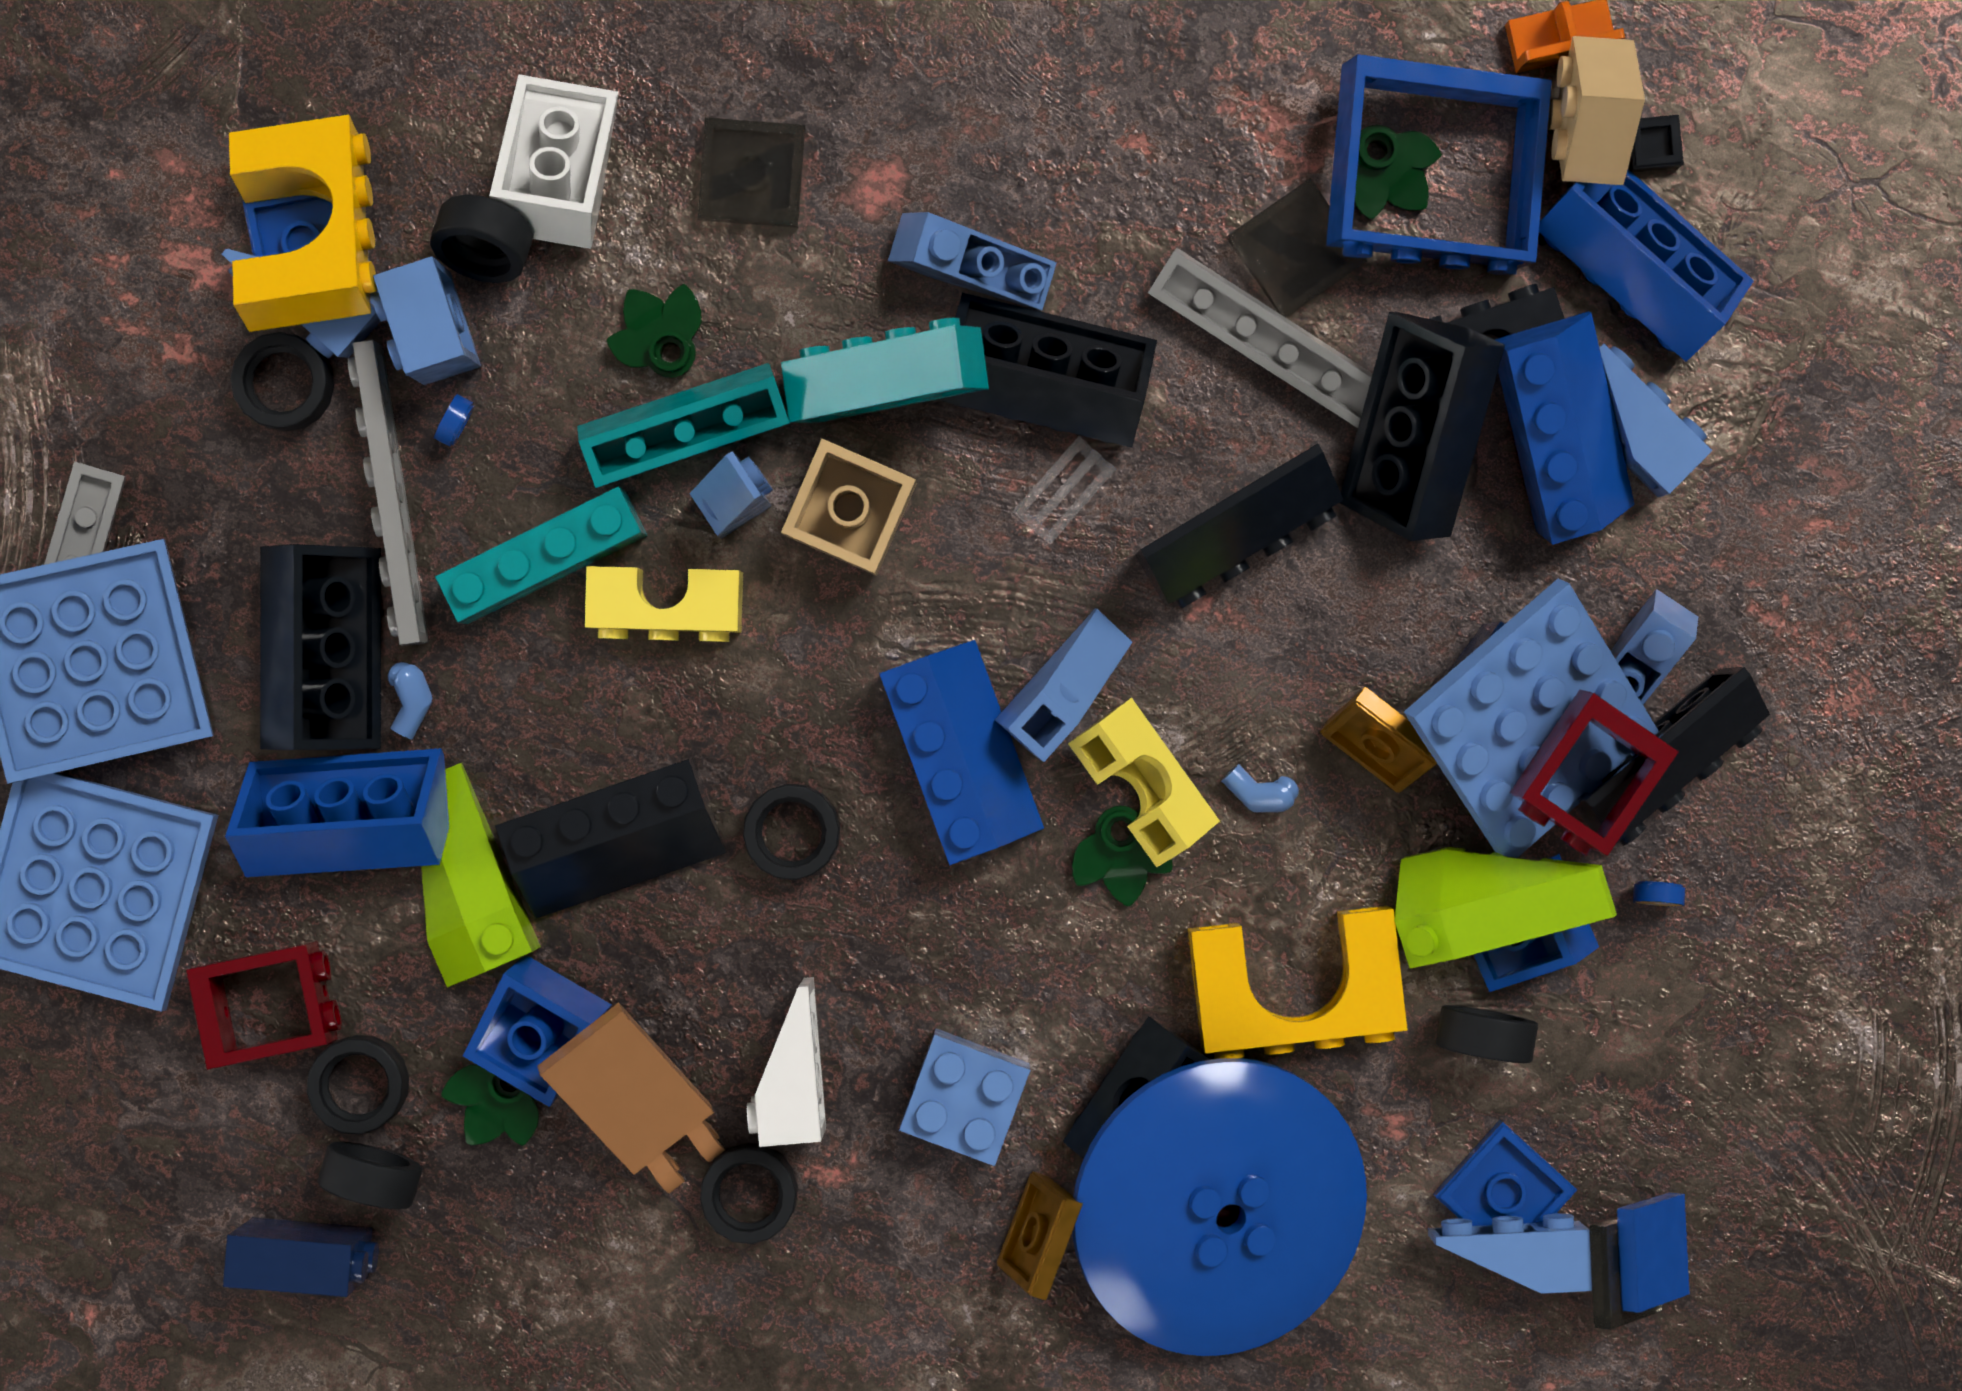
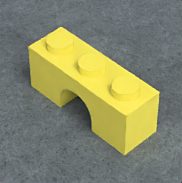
[585,566,743,642]
[1068,698,1220,867]

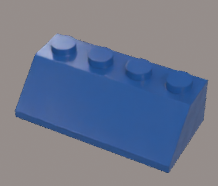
[1539,169,1754,362]
[1495,311,1635,545]
[879,640,1044,866]
[225,748,449,877]

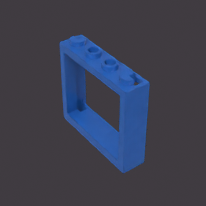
[1326,54,1552,275]

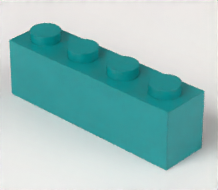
[781,318,989,423]
[577,363,790,488]
[435,486,648,624]

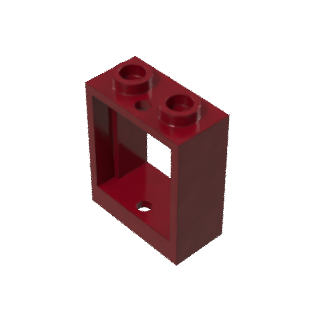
[1509,690,1679,856]
[186,941,342,1070]

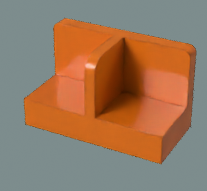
[1505,0,1626,73]

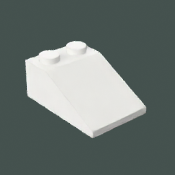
[489,74,618,249]
[747,977,826,1147]

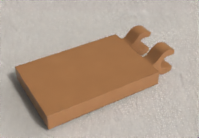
[537,1002,725,1194]

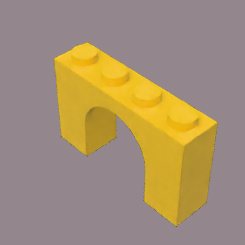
[229,114,377,332]
[1188,906,1408,1059]

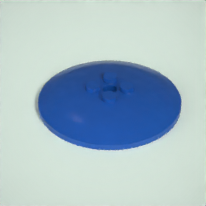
[1072,1058,1367,1356]

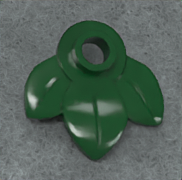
[1355,125,1442,220]
[606,284,702,378]
[1072,806,1173,906]
[441,1064,539,1146]

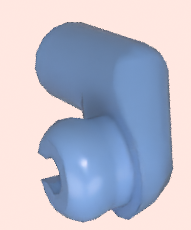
[388,662,432,740]
[1221,764,1299,812]

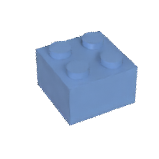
[371,256,481,385]
[899,1028,1030,1166]

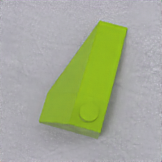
[421,763,541,987]
[1394,847,1617,969]

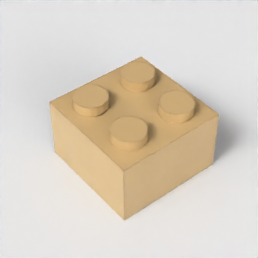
[1548,36,1645,185]
[781,439,917,576]

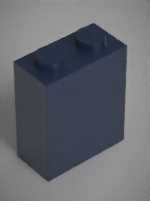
[223,1217,379,1297]

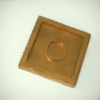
[1320,687,1437,793]
[997,1171,1083,1300]

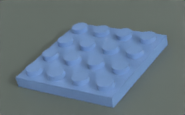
[0,539,214,784]
[1404,578,1659,858]
[0,772,219,1012]

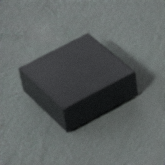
[1629,115,1684,172]

